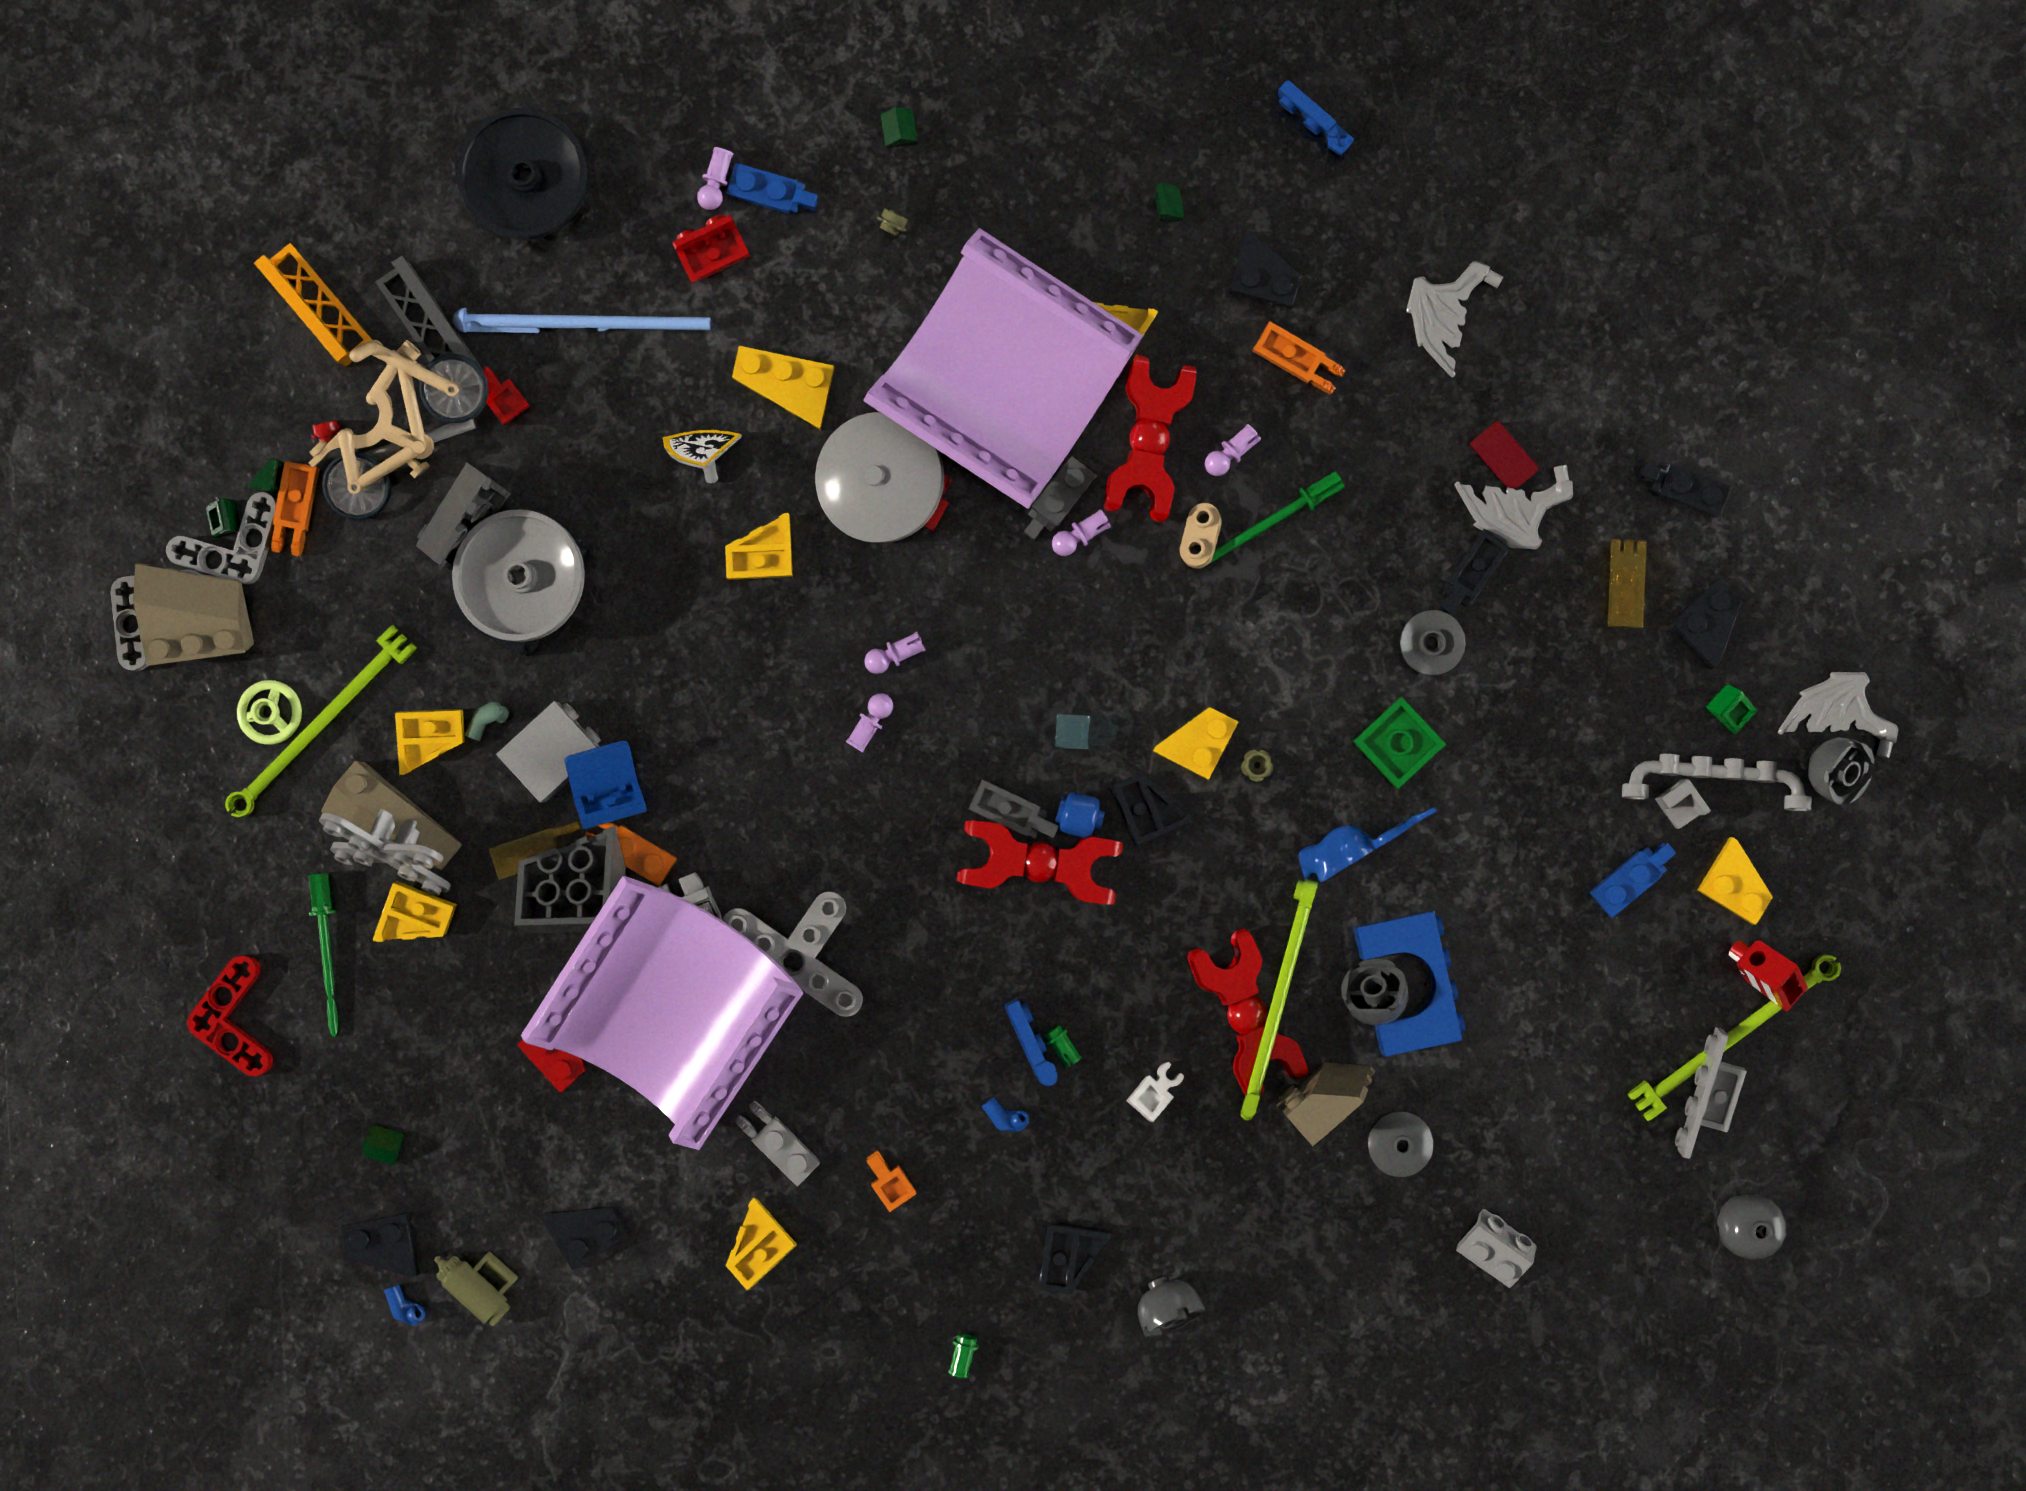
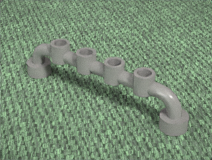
[1622,754,1812,811]

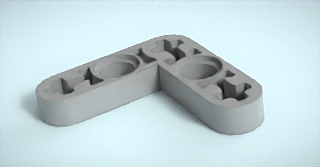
[166,492,277,585]
[111,569,203,671]

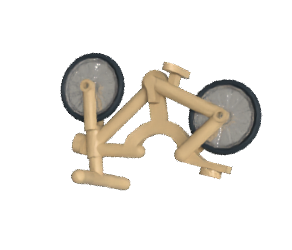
[309,340,489,520]

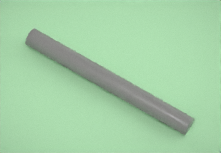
[360,418,477,467]

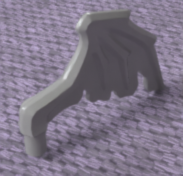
[1406,261,1503,378]
[1454,465,1573,549]
[1777,672,1898,759]

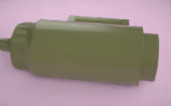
[434,1251,518,1327]

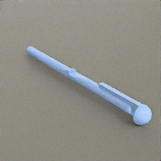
[453,308,711,333]

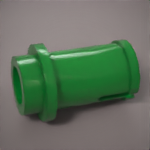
[1043,1024,1082,1068]
[948,1333,979,1378]

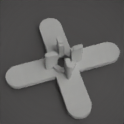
[319,809,451,896]
[722,892,863,1017]

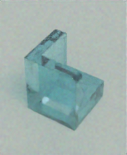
[1055,714,1090,750]

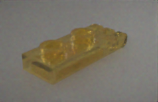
[1608,539,1647,628]

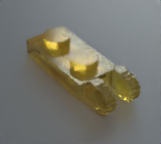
[489,822,579,880]

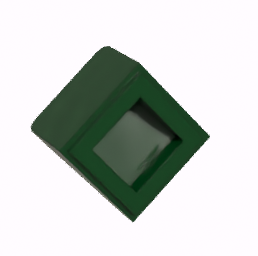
[1155,182,1184,222]
[248,458,284,494]

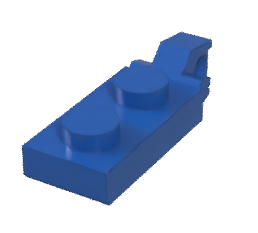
[1277,80,1354,156]
[726,163,819,214]
[1589,843,1676,918]

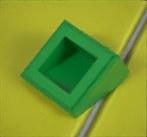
[1707,685,1758,734]

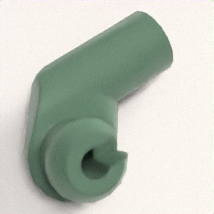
[465,702,509,741]

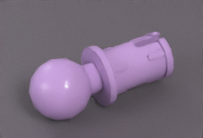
[697,147,734,210]
[1205,424,1261,476]
[1052,509,1111,556]
[864,632,926,674]
[846,693,893,752]

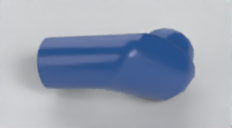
[981,1097,1029,1132]
[384,1284,426,1325]

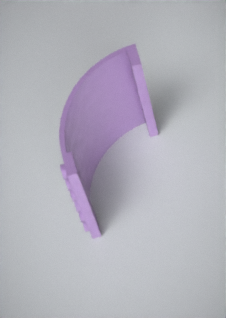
[864,228,1143,509]
[521,876,803,1150]

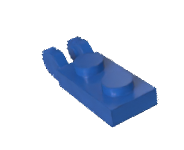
[1004,999,1058,1087]

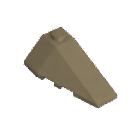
[321,761,463,870]

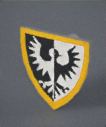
[663,430,742,483]

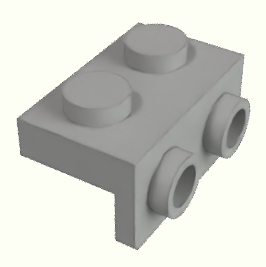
[1456,1209,1537,1288]

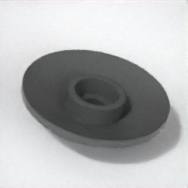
[1400,610,1466,675]
[1368,1111,1433,1177]

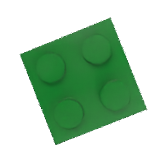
[1352,697,1446,789]

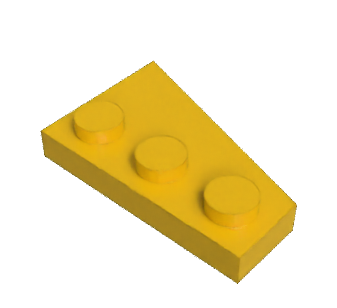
[732,346,835,430]

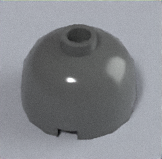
[1808,737,1874,805]
[1341,958,1409,1026]
[1717,1193,1786,1260]
[1138,1277,1205,1338]

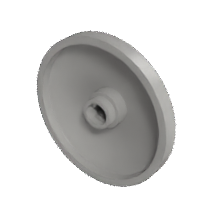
[815,412,944,543]
[452,509,585,642]

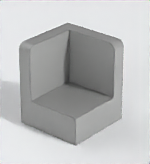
[1654,779,1711,829]

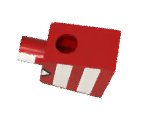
[1729,940,1808,1012]

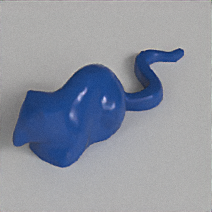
[1299,807,1437,883]

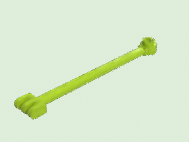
[225,625,417,817]
[1241,878,1318,1121]
[1627,954,1841,1121]

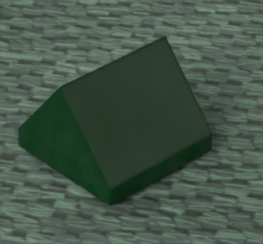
[880,107,917,147]
[206,498,241,538]
[363,1124,405,1165]

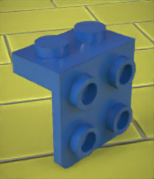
[564,741,647,829]

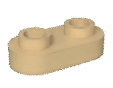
[1180,503,1222,568]

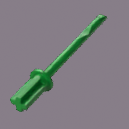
[1209,471,1345,564]
[308,872,338,1037]

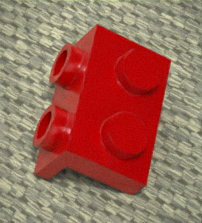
[672,214,750,284]

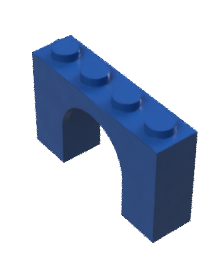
[1353,910,1465,1057]

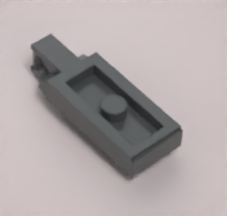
[1024,456,1097,541]
[968,780,1059,839]

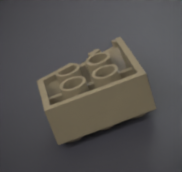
[133,562,254,666]
[1277,1062,1375,1146]

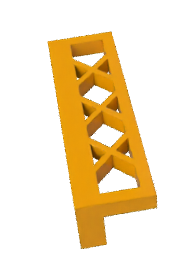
[254,243,372,367]

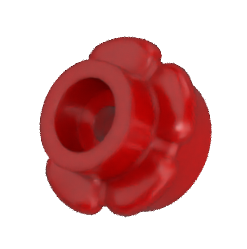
[311,420,342,443]

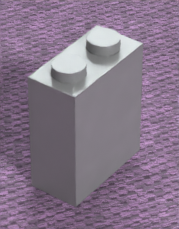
[496,701,601,803]

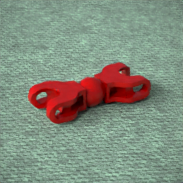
[1103,354,1196,523]
[957,820,1123,905]
[1187,928,1308,1097]

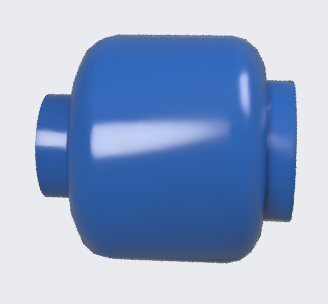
[1055,792,1105,838]

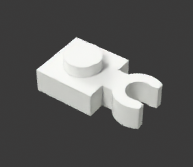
[1126,1062,1184,1122]

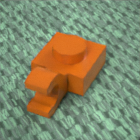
[866,1150,917,1212]

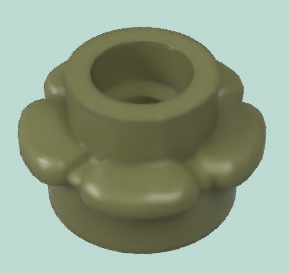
[877,208,908,236]
[1241,750,1273,782]

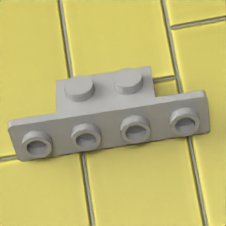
[1675,1027,1747,1159]

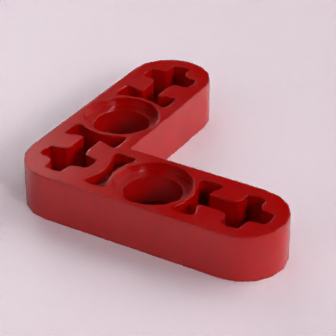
[187,955,273,1077]

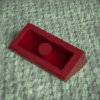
[1469,420,1540,490]

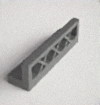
[375,255,481,382]

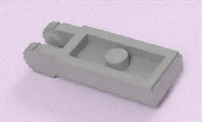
[735,1101,821,1187]

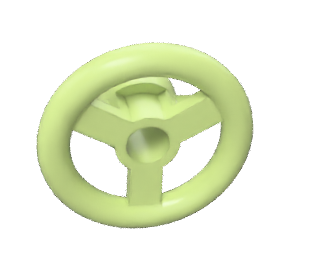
[237,680,302,745]

